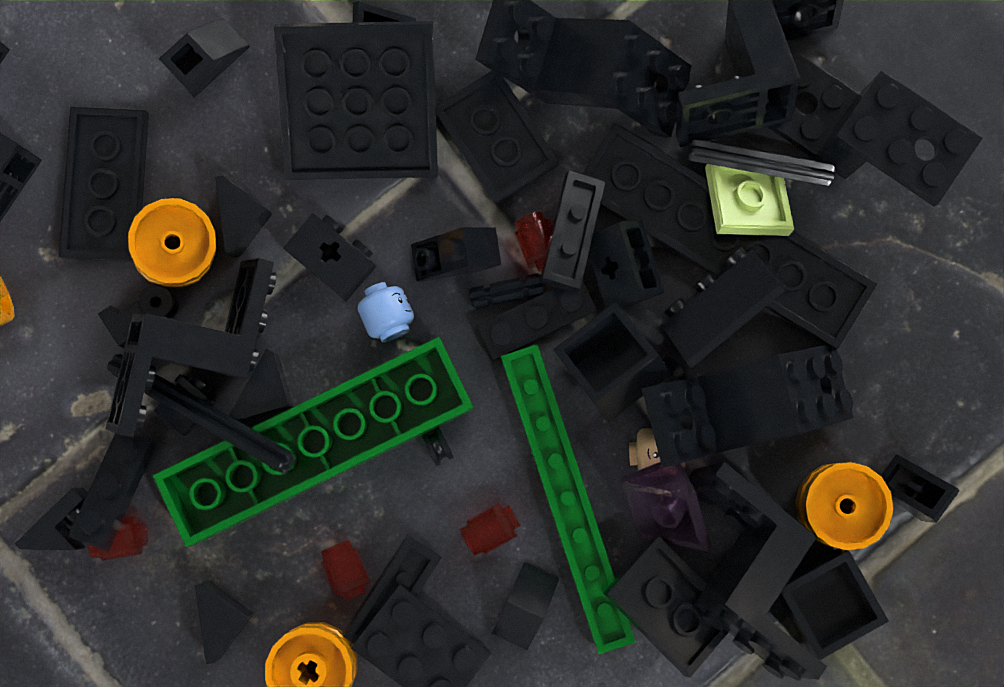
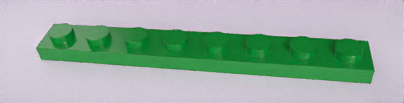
[501,344,636,655]

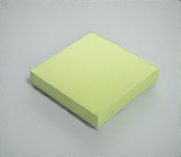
[705,164,794,236]

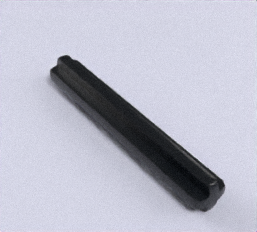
[687,138,836,186]

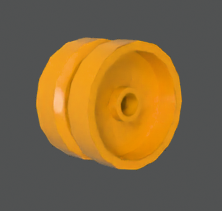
[128,198,216,289]
[795,462,894,551]
[265,622,358,687]

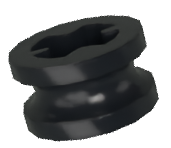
[422,427,454,466]

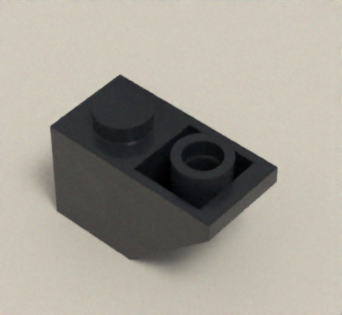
[159,18,250,98]
[411,227,502,282]

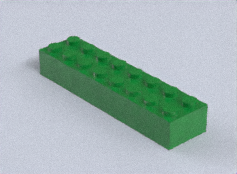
[152,337,475,548]

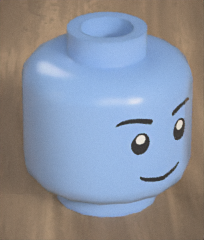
[357,282,414,343]

